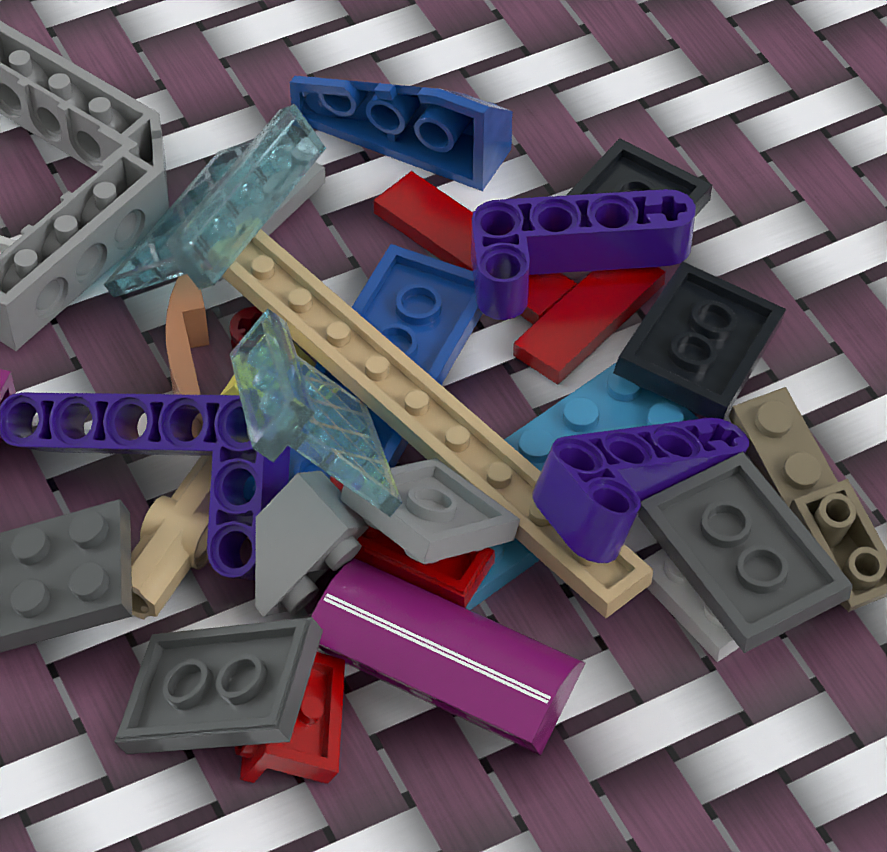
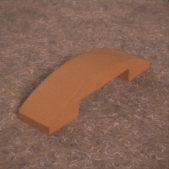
[165,265,210,438]

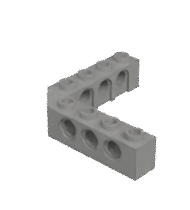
[0,21,170,351]

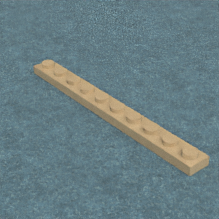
[204,218,653,618]

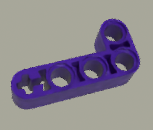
[471,189,696,320]
[532,418,749,563]

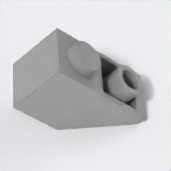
[255,471,370,617]

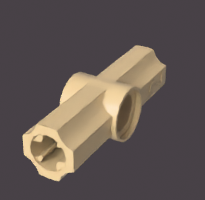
[131,456,212,620]

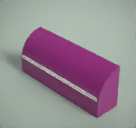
[311,559,586,756]

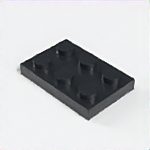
[613,261,786,420]

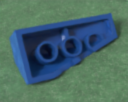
[289,76,513,191]

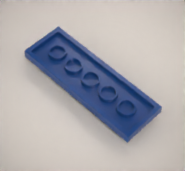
[243,244,483,502]

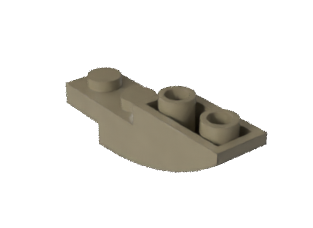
[728,387,887,612]

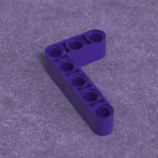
[0,392,292,580]

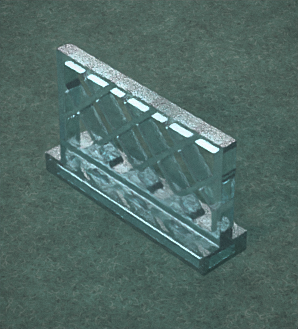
[103,104,326,297]
[230,308,403,517]

